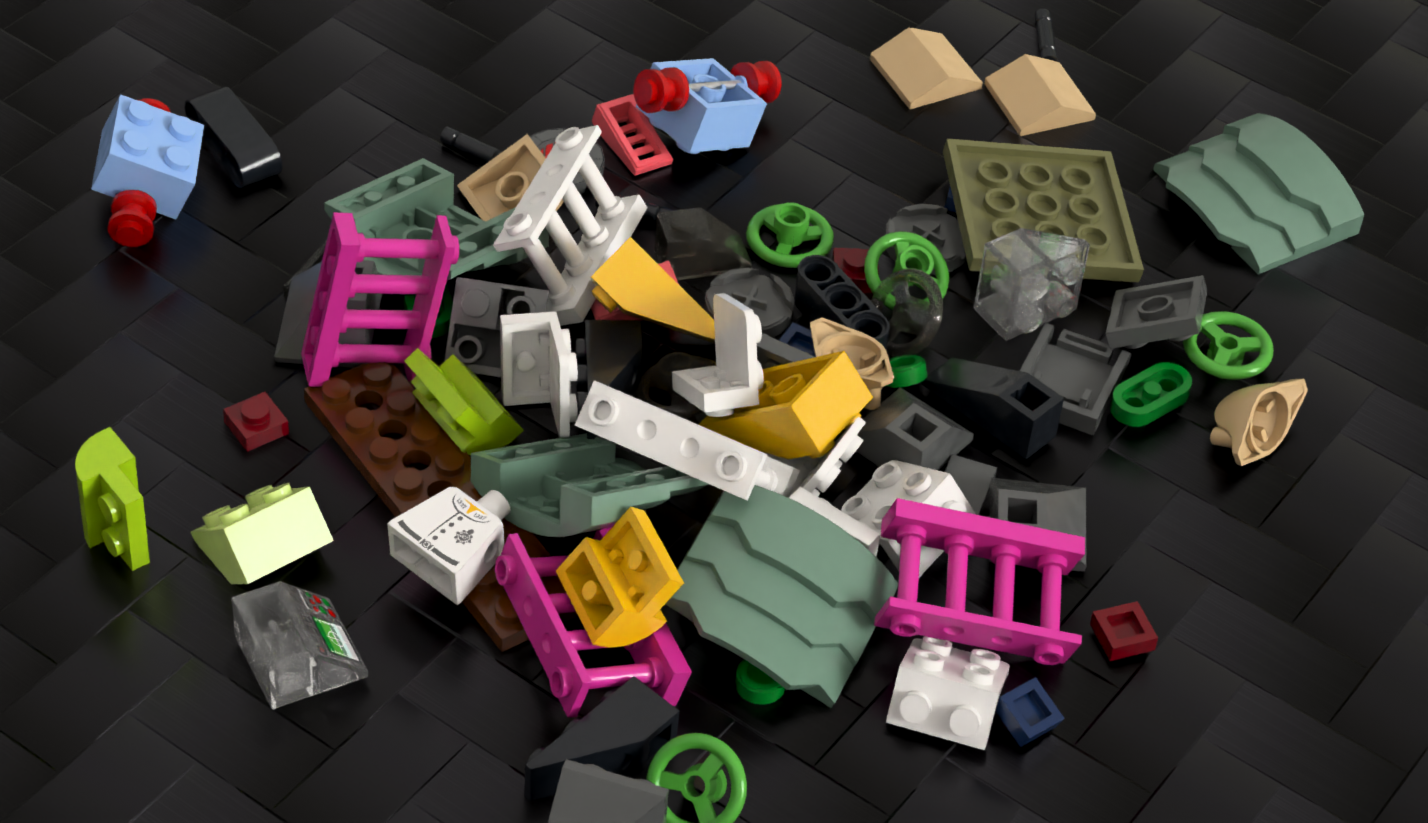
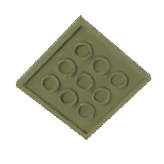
[943,139,1144,282]

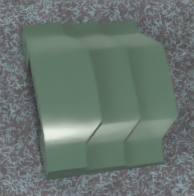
[1153,113,1365,274]
[324,158,549,280]
[471,433,708,537]
[665,485,898,708]

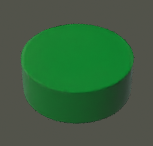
[886,355,928,388]
[735,659,785,705]

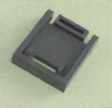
[1020,323,1131,435]

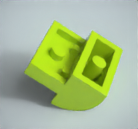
[404,348,524,455]
[75,427,150,571]

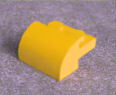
[556,506,684,648]

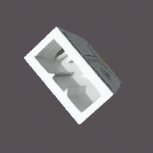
[387,487,511,605]

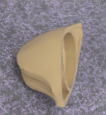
[810,317,894,410]
[1210,379,1308,466]

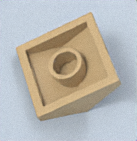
[870,27,983,109]
[984,54,1096,136]
[457,134,563,222]

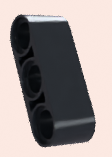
[184,87,283,188]
[794,255,890,349]

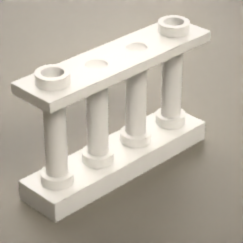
[493,125,647,326]
[575,380,800,501]

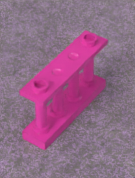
[301,212,459,387]
[874,498,1085,665]
[495,528,692,718]

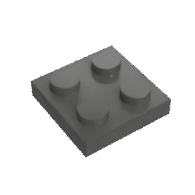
[1106,275,1207,349]

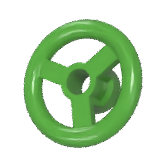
[746,203,834,268]
[864,231,949,315]
[1183,311,1274,380]
[646,733,747,823]

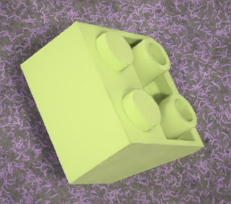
[191,483,334,584]

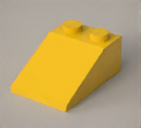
[591,237,715,344]
[698,351,873,460]

